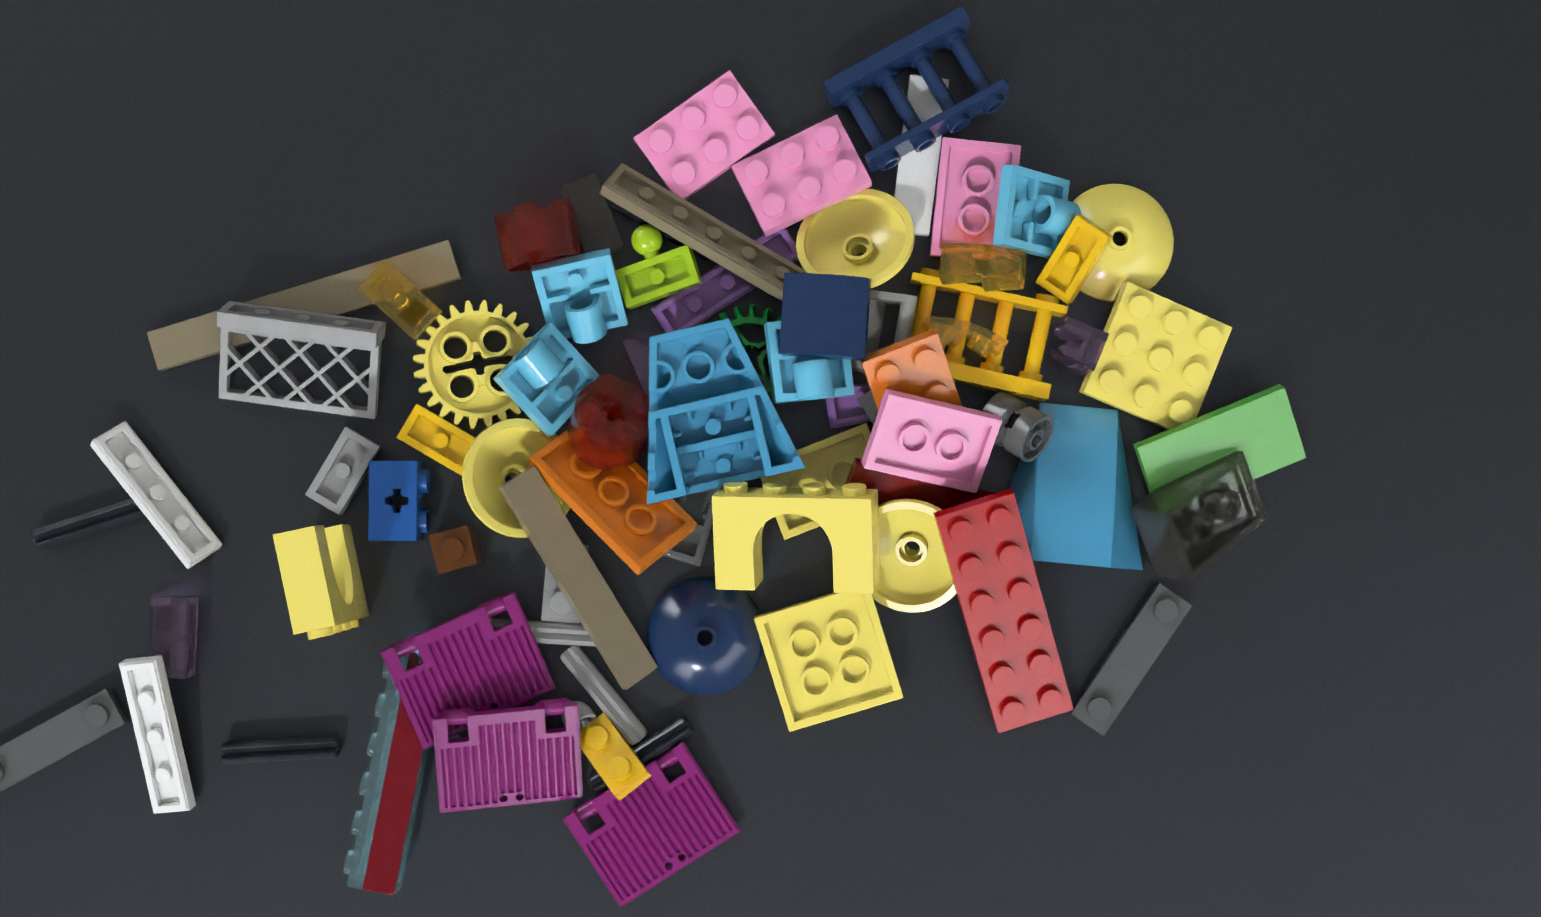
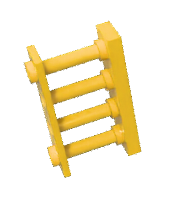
[908,268,1069,402]

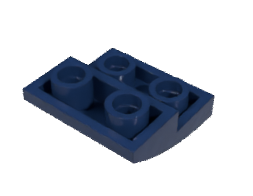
[779,273,871,360]

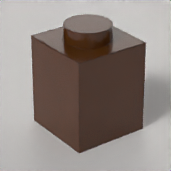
[428,525,484,574]

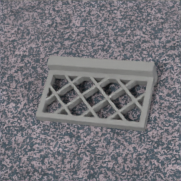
[217,301,386,419]

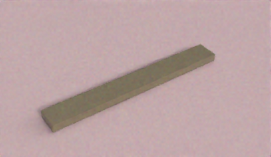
[147,240,462,371]

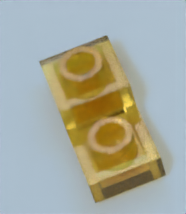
[939,243,1027,292]
[921,316,1009,358]

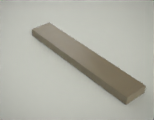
[600,163,805,301]
[498,466,658,690]

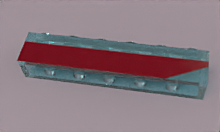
[343,650,429,896]

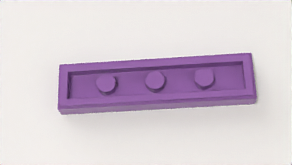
[651,228,799,333]

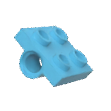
[992,164,1081,259]
[531,248,628,344]
[764,321,855,404]
[493,323,604,436]

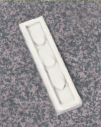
[894,74,949,237]
[90,421,222,569]
[119,655,196,814]

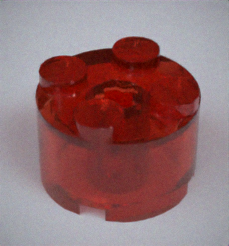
[494,199,582,272]
[567,374,649,471]

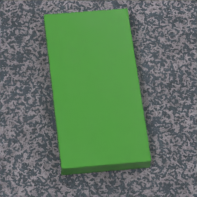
[1133,384,1306,517]

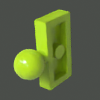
[615,224,703,309]

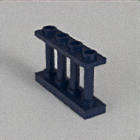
[823,6,1010,173]

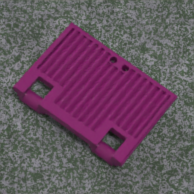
[380,592,556,749]
[432,698,583,813]
[563,742,741,908]

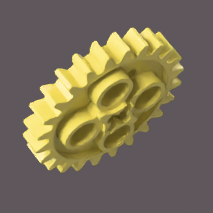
[413,300,533,429]

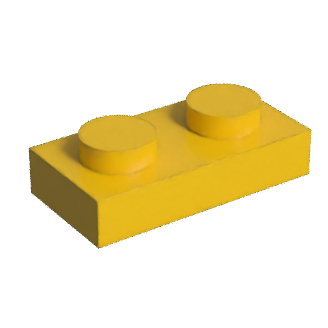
[1035,215,1113,304]
[396,404,476,476]
[580,712,652,801]

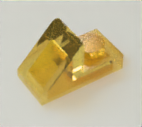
[358,259,442,341]

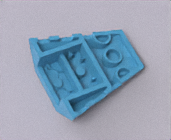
[647,318,805,504]
[1010,403,1143,570]

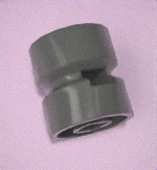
[982,391,1054,462]

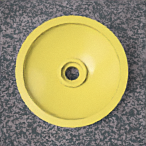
[1073,184,1174,302]
[796,189,915,288]
[462,418,570,538]
[872,499,956,613]

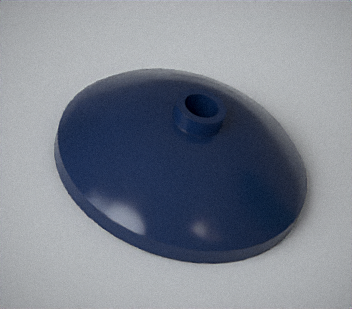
[647,576,763,695]

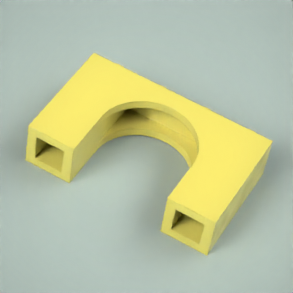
[712,482,880,594]
[273,524,369,640]

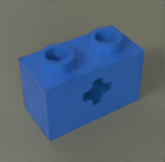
[368,461,430,541]

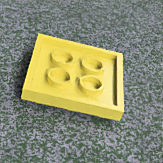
[1079,282,1232,430]
[754,593,904,732]

